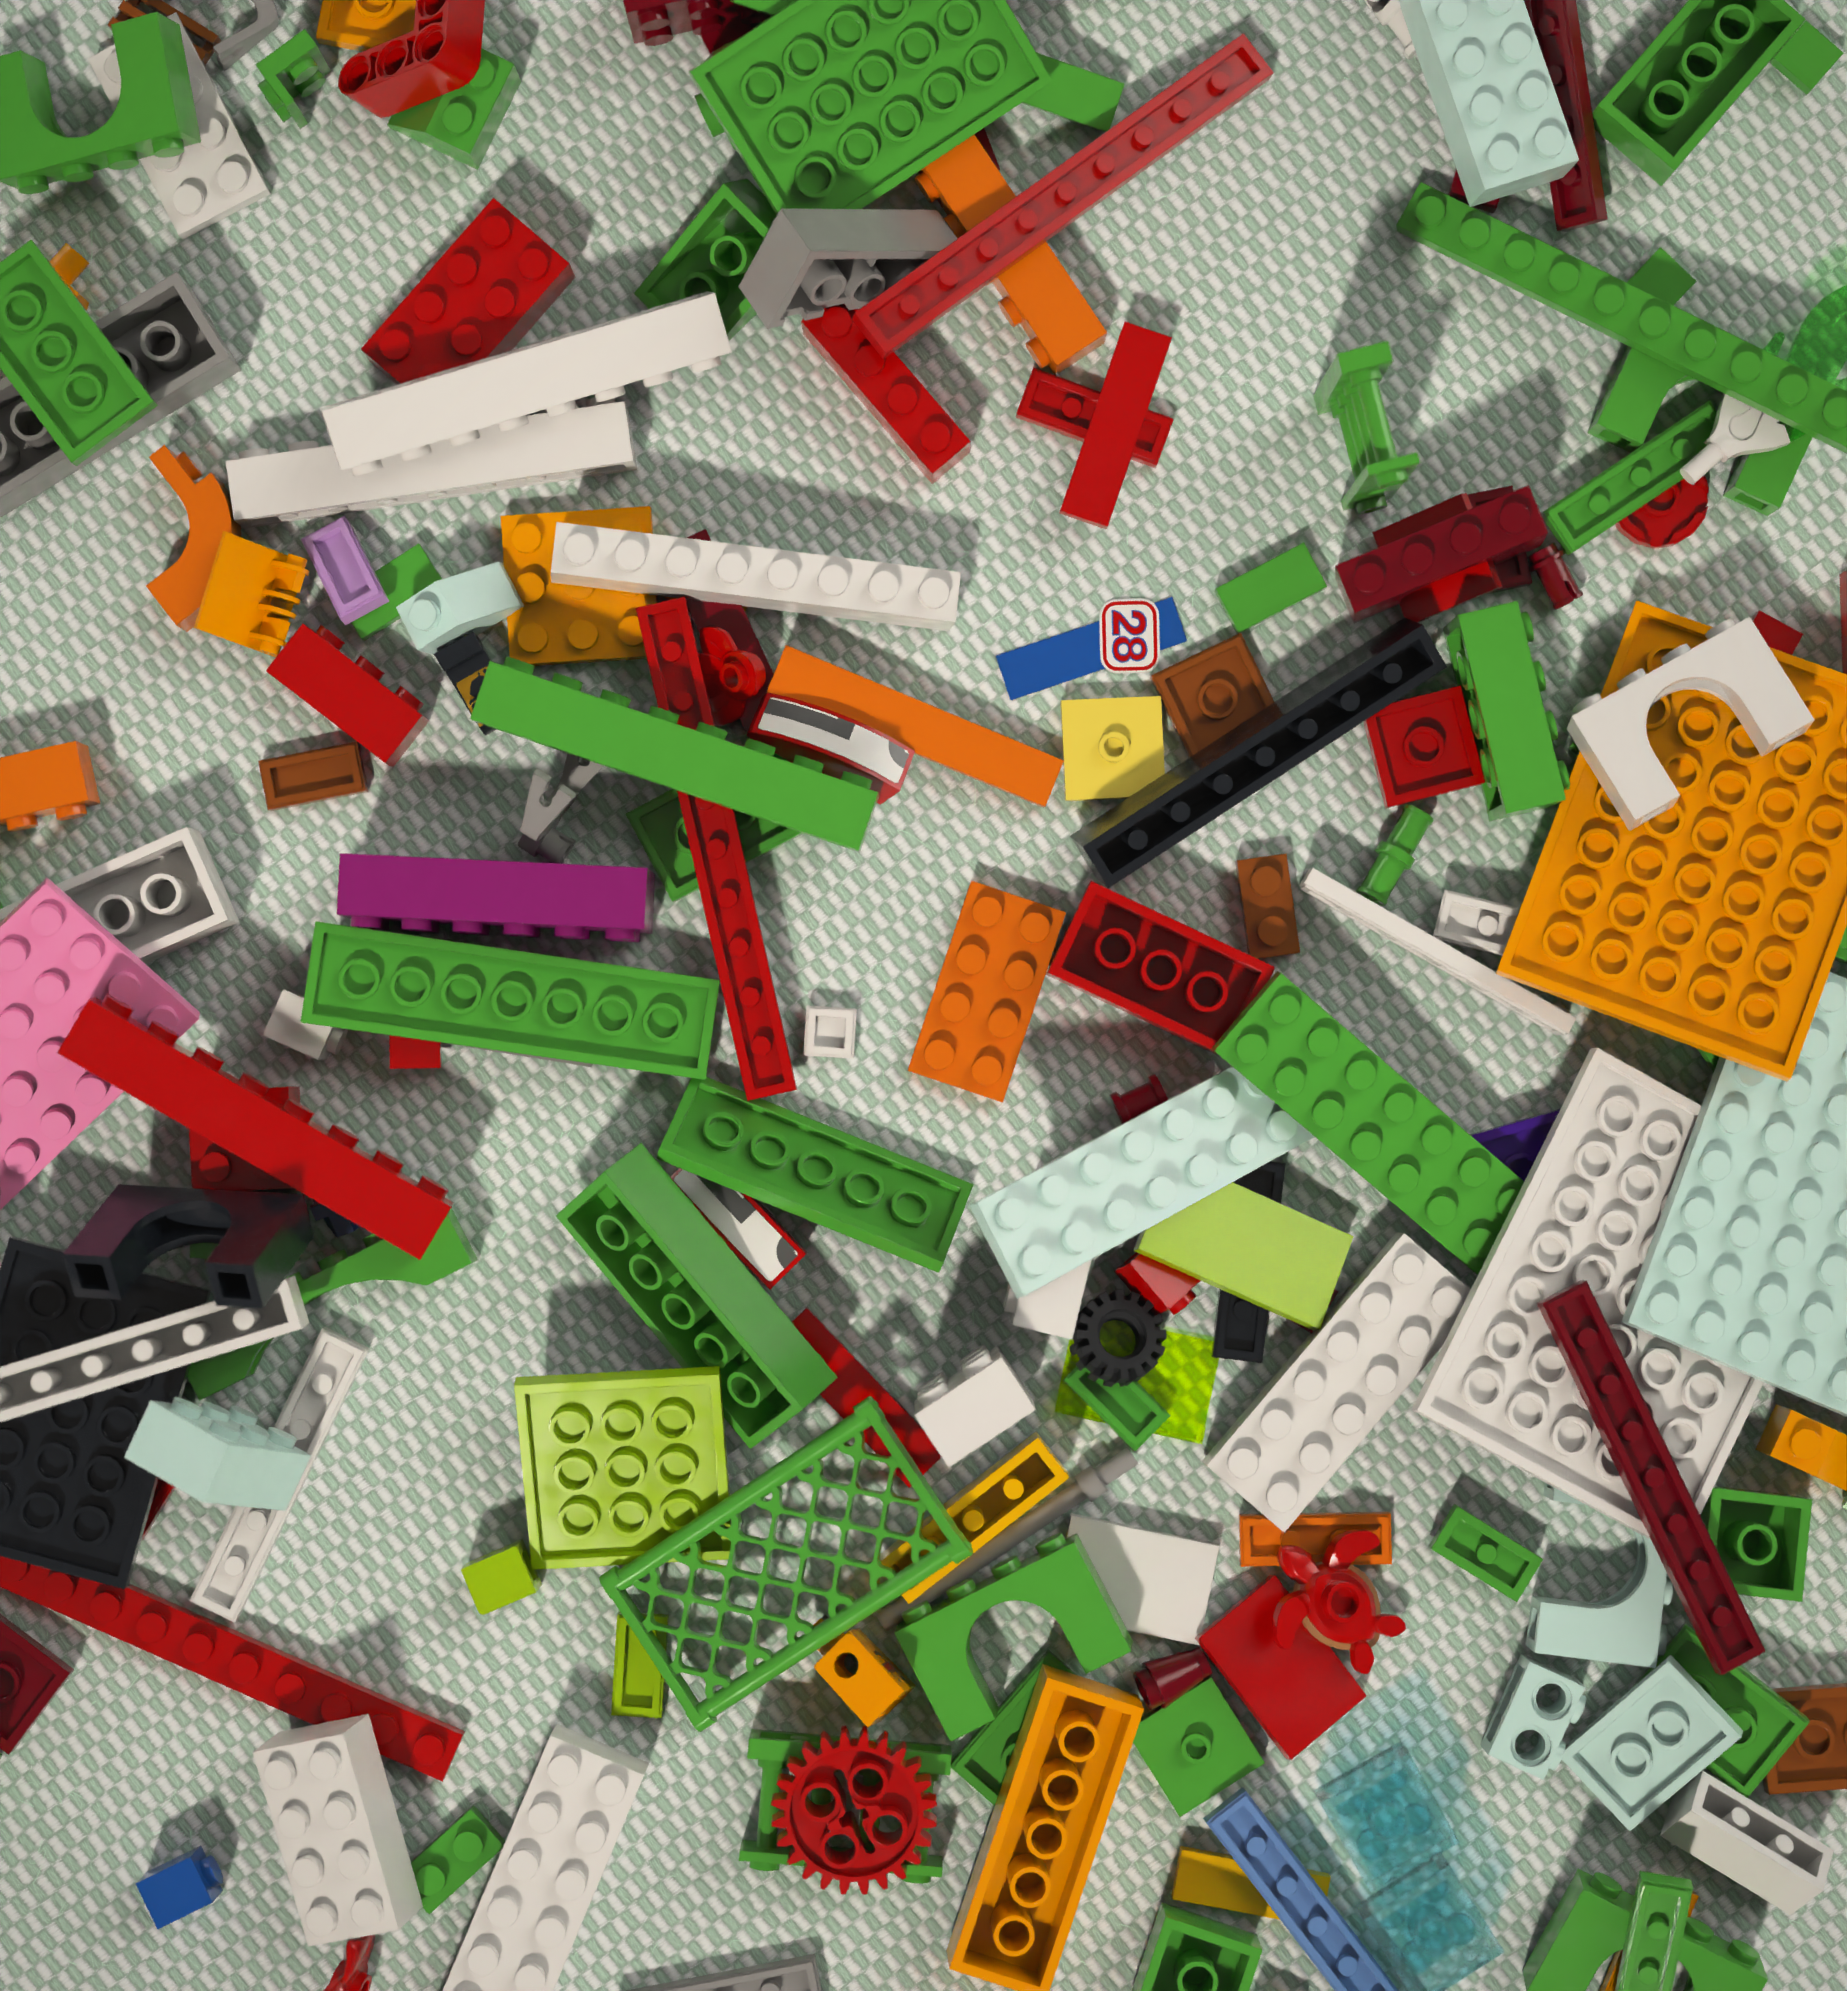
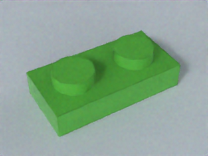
[1428,1504,1543,1602]
[411,1805,505,1914]

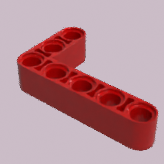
[338,0,485,118]

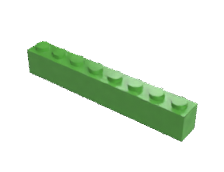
[470,656,879,852]

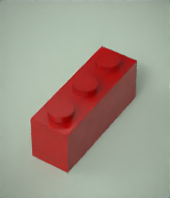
[266,623,430,768]

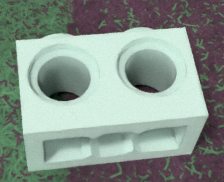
[1480,1653,1586,1780]

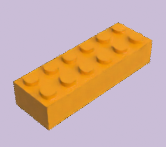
[946,1664,1144,1991]

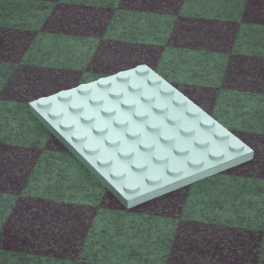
[1621,972,1847,1417]

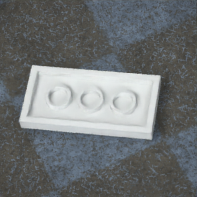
[88,12,271,240]

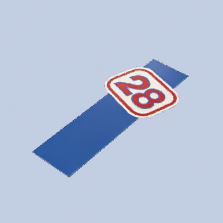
[996,597,1187,701]

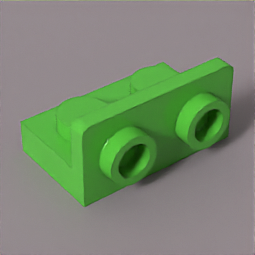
[256,29,331,129]

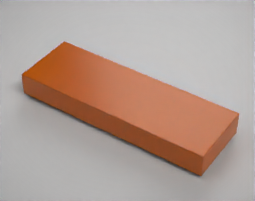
[1239,1512,1392,1567]

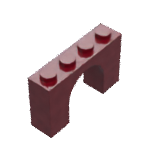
[1335,485,1548,623]

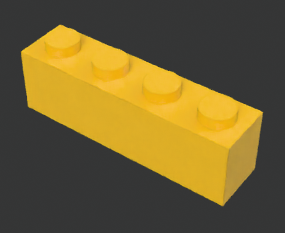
[880,1431,1069,1604]

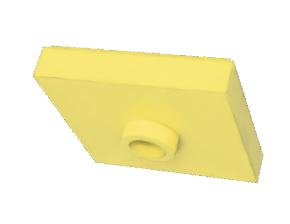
[1060,696,1165,801]

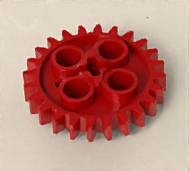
[771,1726,937,1895]

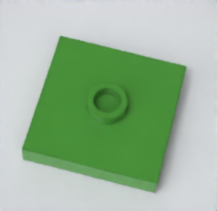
[1133,1675,1265,1817]

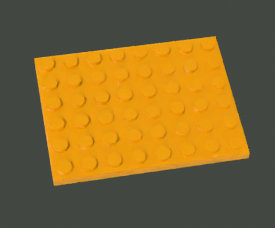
[1495,600,1847,1082]

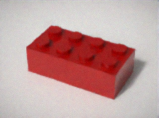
[361,198,576,385]
[1046,881,1275,1056]

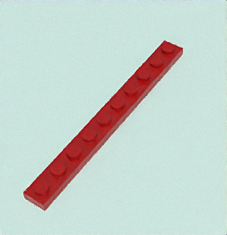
[852,33,1274,359]
[636,597,797,1101]
[0,1556,466,1782]

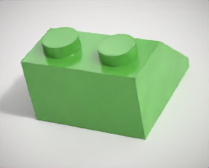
[387,48,521,170]

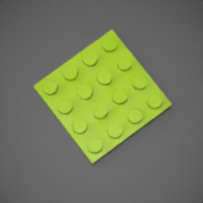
[514,1366,731,1570]

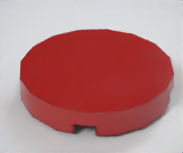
[1615,476,1709,549]

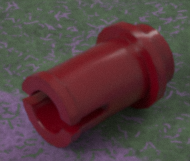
[1528,542,1584,610]

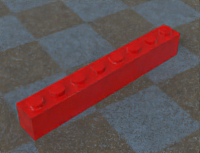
[57,995,454,1260]

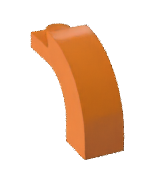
[146,445,242,632]

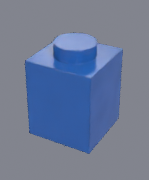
[136,1846,223,1930]

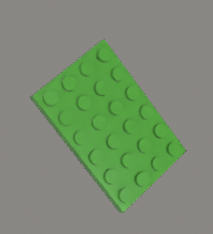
[688,0,1053,215]

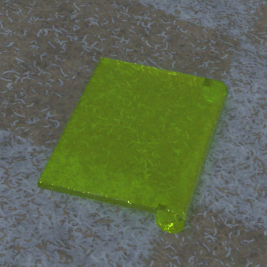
[1054,1320,1219,1444]

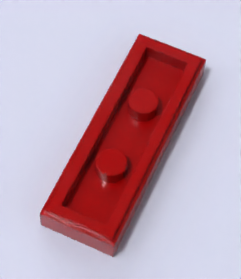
[1016,367,1174,468]

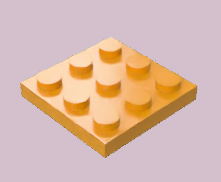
[501,506,658,666]

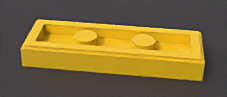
[1171,1846,1331,1919]

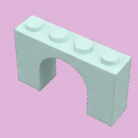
[1526,1483,1673,1668]

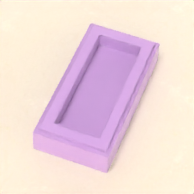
[301,515,389,625]

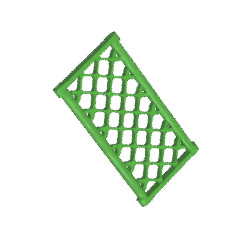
[599,1396,974,1732]

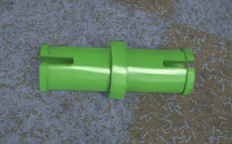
[1356,804,1433,907]

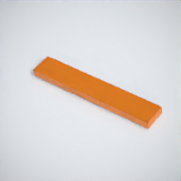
[766,645,1064,808]

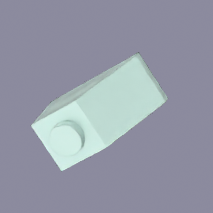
[396,562,524,654]

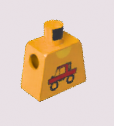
[813,1614,916,1727]

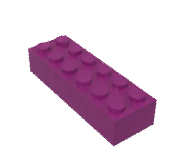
[337,853,655,942]

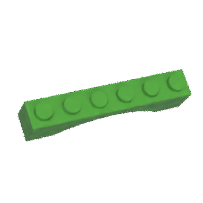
[187,1207,478,1401]

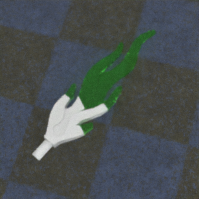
[1680,285,1847,485]

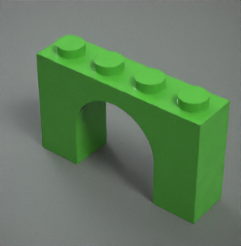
[0,12,201,194]
[1587,346,1813,516]
[894,1533,1133,1742]
[1522,1869,1768,1991]

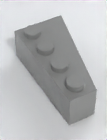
[739,208,957,329]

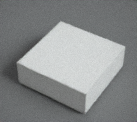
[803,1005,857,1059]

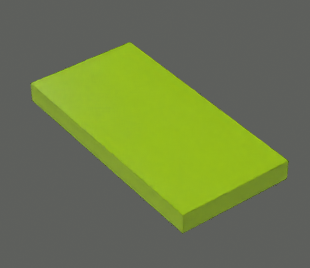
[1133,1182,1354,1331]

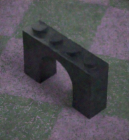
[63,1184,314,1309]

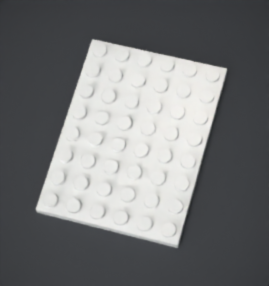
[1411,1047,1764,1540]

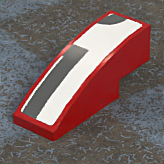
[747,692,915,805]
[670,1168,808,1290]

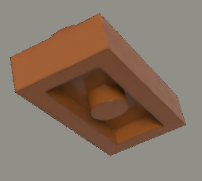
[1235,853,1300,959]

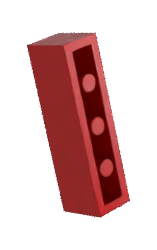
[801,304,971,484]

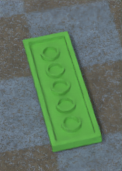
[656,1076,974,1273]

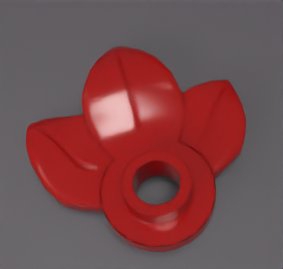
[699,626,766,726]
[324,1934,376,1991]

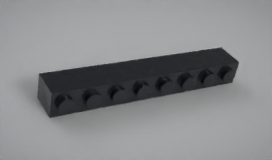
[1070,618,1447,888]

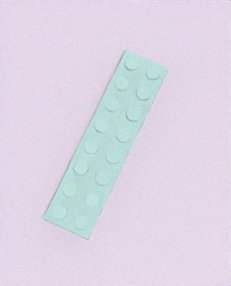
[969,1066,1314,1298]

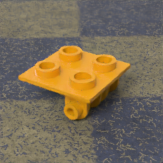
[194,531,310,657]

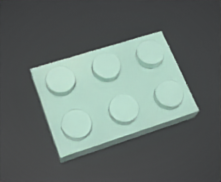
[1562,1655,1743,1831]

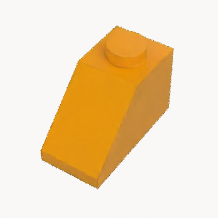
[1755,1404,1847,1491]

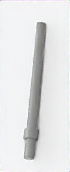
[876,1447,1138,1631]

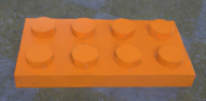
[908,881,1066,1103]

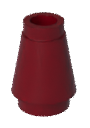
[1133,1647,1212,1710]

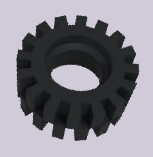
[1069,1290,1167,1387]

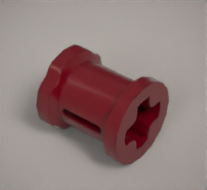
[1109,1074,1168,1124]

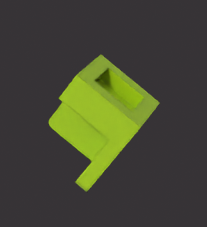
[460,1539,542,1615]

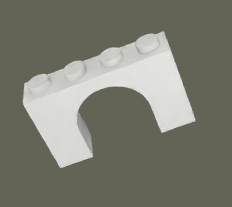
[1566,616,1815,831]

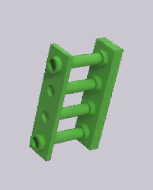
[1313,341,1420,515]
[739,1729,952,1884]

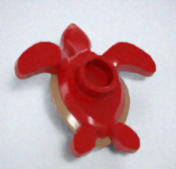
[1272,1529,1406,1674]

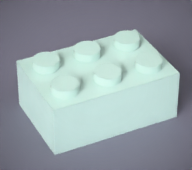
[124,1397,311,1511]

